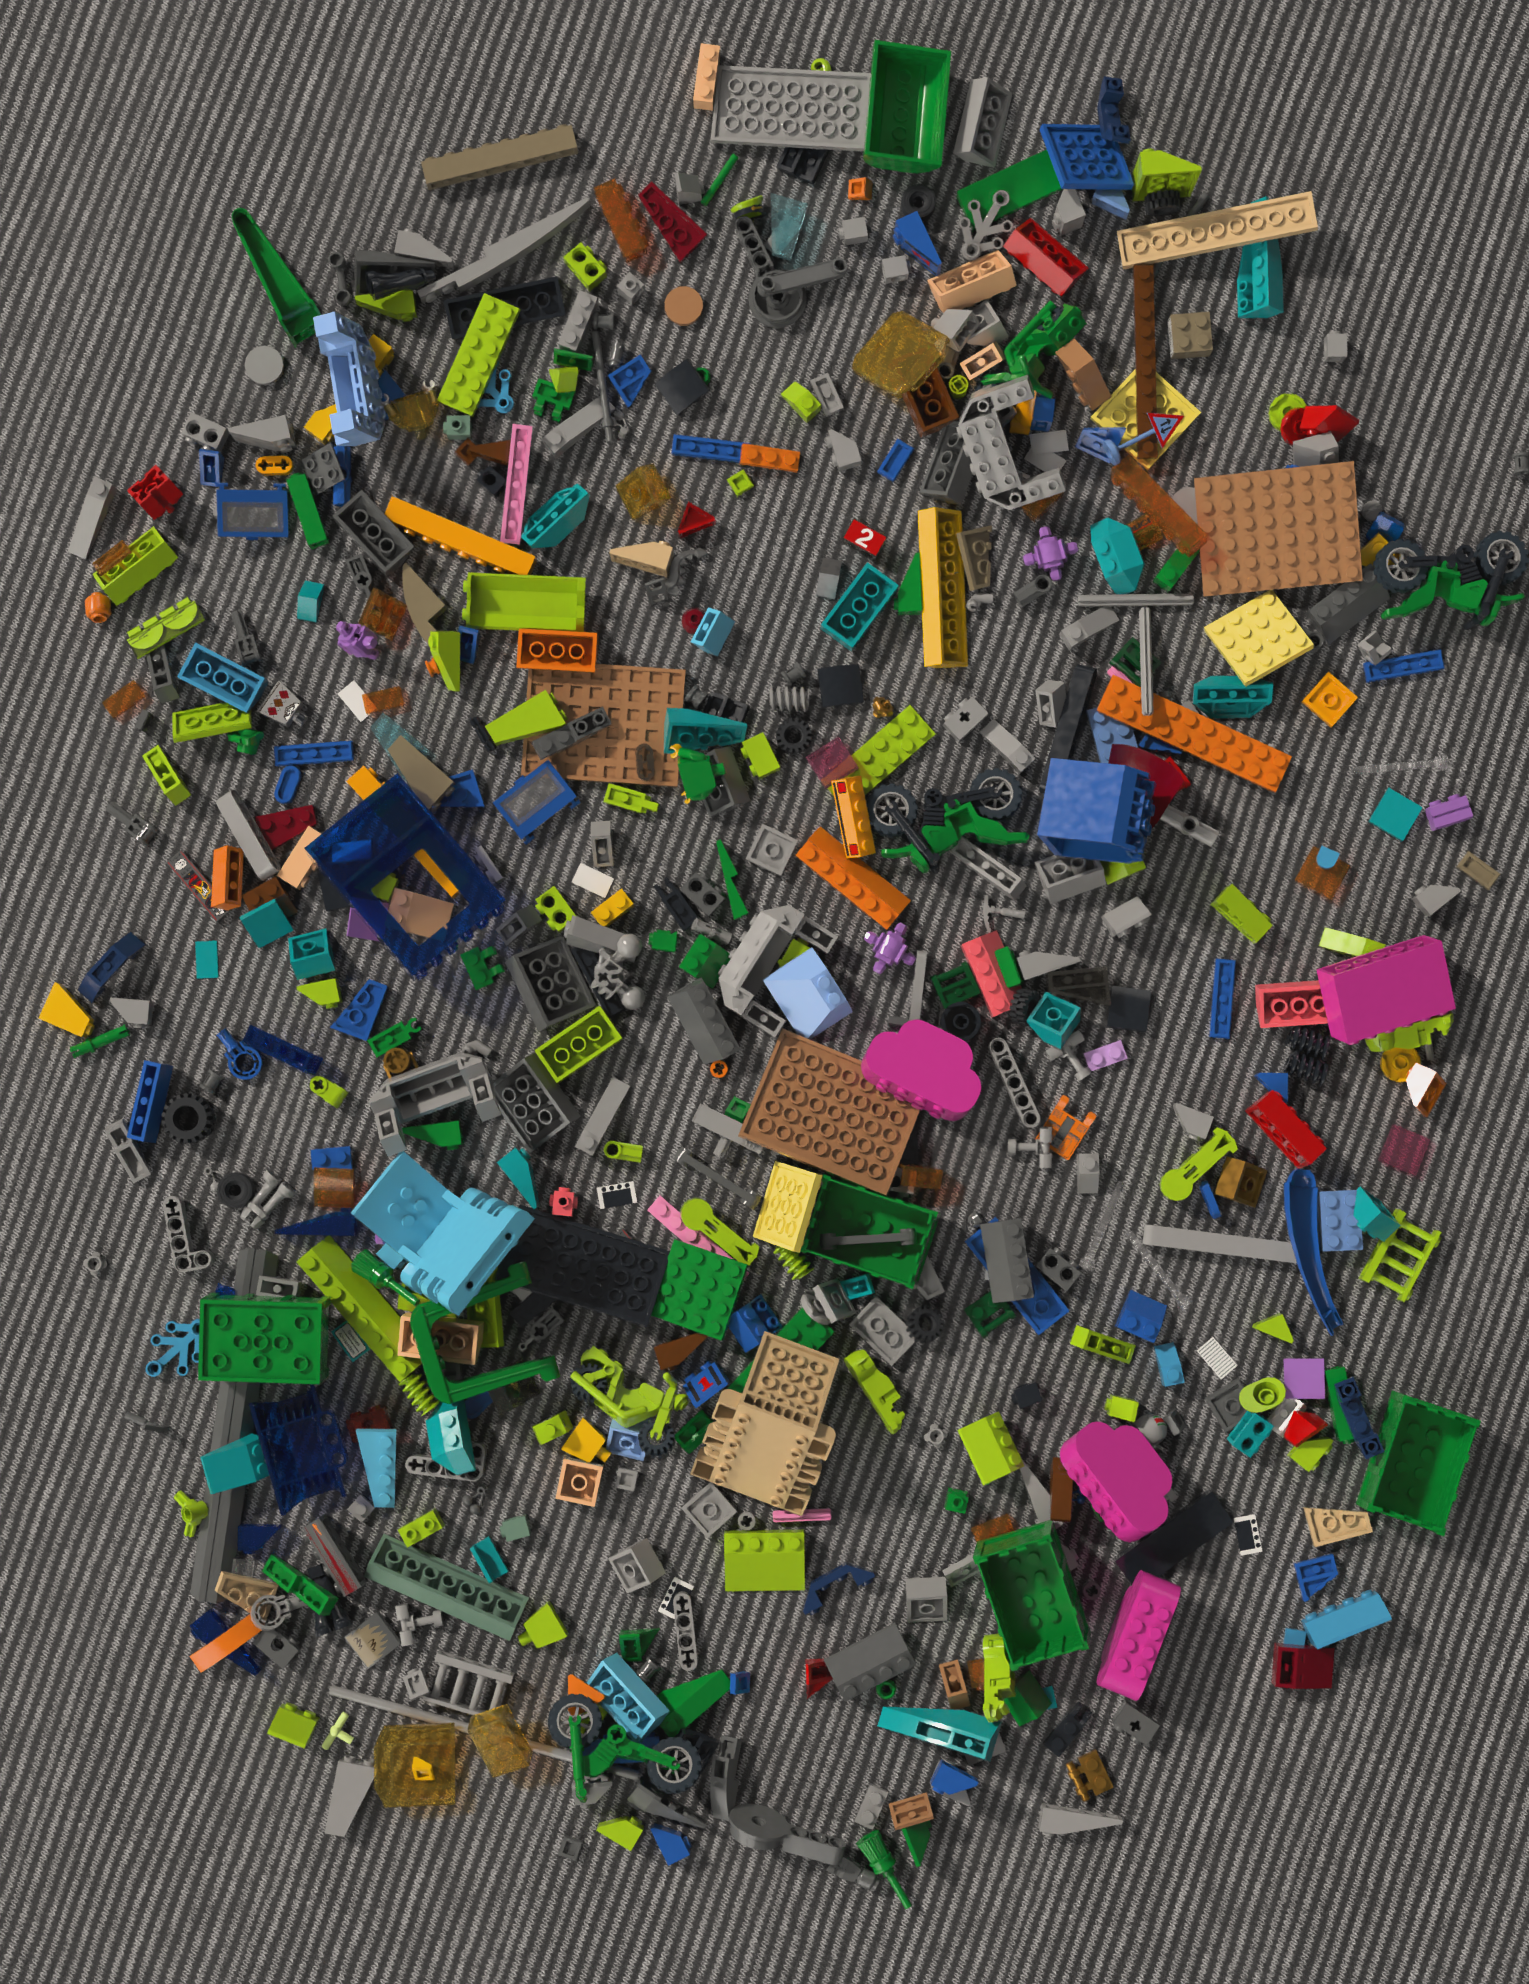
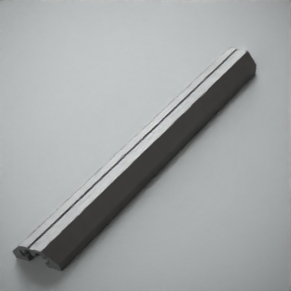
[190,1248,279,1604]

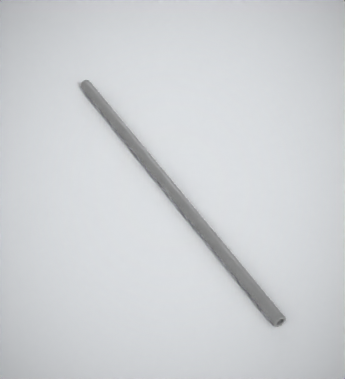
[329,1685,639,1781]

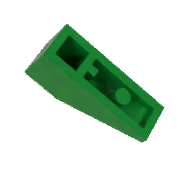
[1153,535,1200,593]
[894,553,922,615]
[402,1121,464,1150]

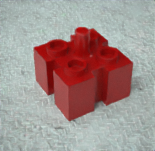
[127,465,183,520]

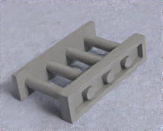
[423,1650,515,1724]

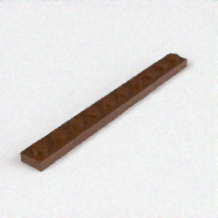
[1133,265,1158,459]

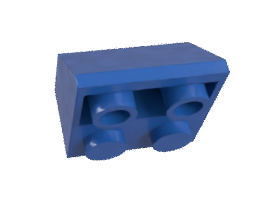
[728,1294,783,1353]

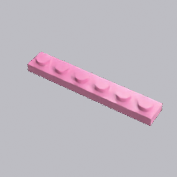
[500,424,533,544]
[647,1195,749,1279]

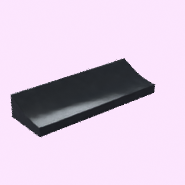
[443,276,566,339]
[1113,1489,1234,1585]

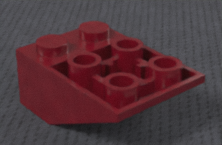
[1271,1642,1335,1689]

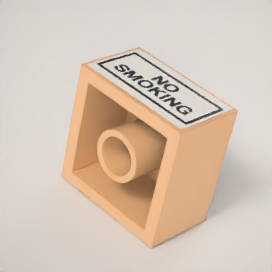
[555,1457,604,1507]

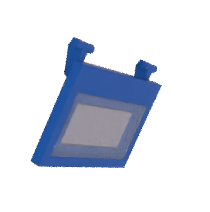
[216,483,288,540]
[492,760,581,845]

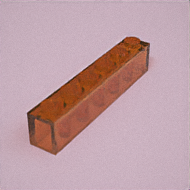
[1110,454,1207,557]

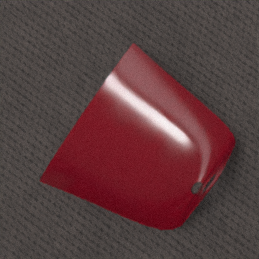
[1108,744,1184,828]

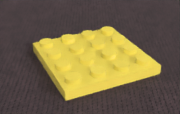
[1090,370,1201,471]
[1204,590,1314,687]
[753,1161,823,1253]

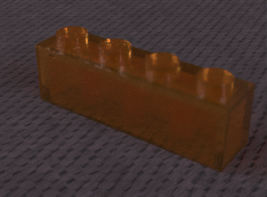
[593,178,649,263]

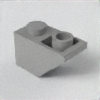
[825,429,862,472]

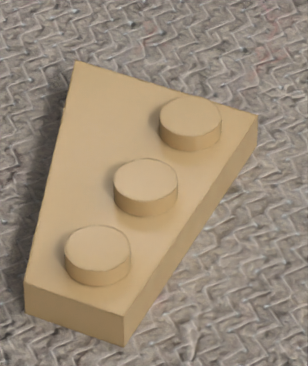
[1303,1507,1373,1547]
[215,1571,279,1623]

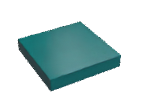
[1368,788,1423,842]
[240,899,294,948]

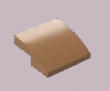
[889,1792,934,1830]

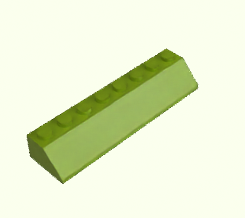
[296,1235,422,1382]

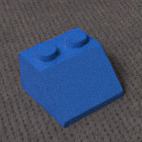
[1115,1290,1167,1343]

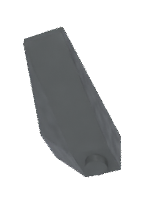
[354,250,435,296]
[627,1775,707,1829]

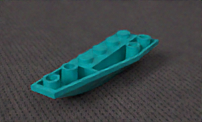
[1237,196,1284,318]
[877,1707,1002,1762]

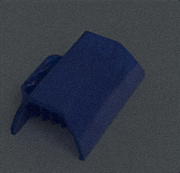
[249,1384,349,1516]

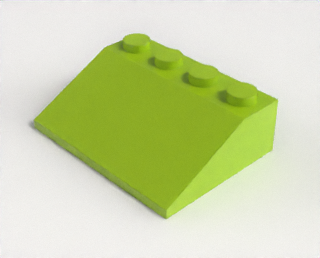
[1131,148,1202,201]
[724,1529,805,1591]

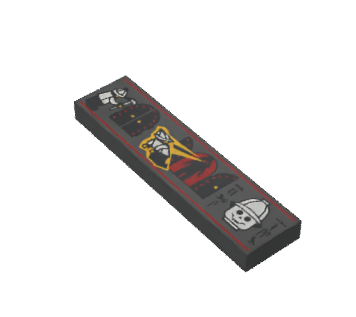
[166,850,232,923]

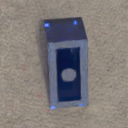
[238,1524,281,1554]

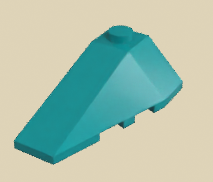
[664,708,747,754]

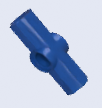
[333,446,352,507]

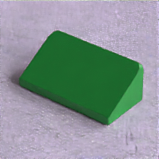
[553,348,594,371]
[995,946,1024,988]
[675,1409,713,1454]

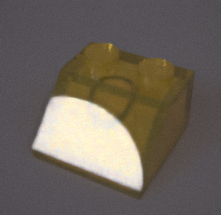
[615,463,671,520]

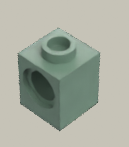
[500,1514,532,1542]

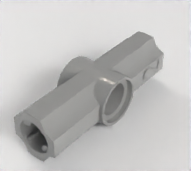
[1160,805,1219,847]

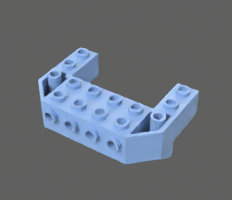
[313,311,386,446]

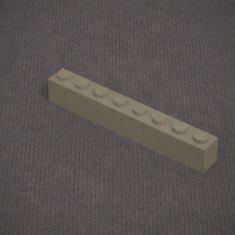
[421,124,578,190]

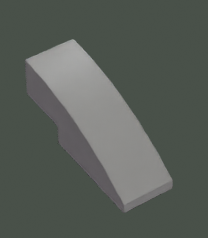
[105,1118,151,1184]

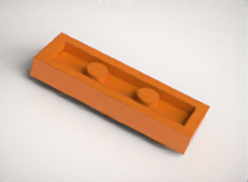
[740,443,800,473]

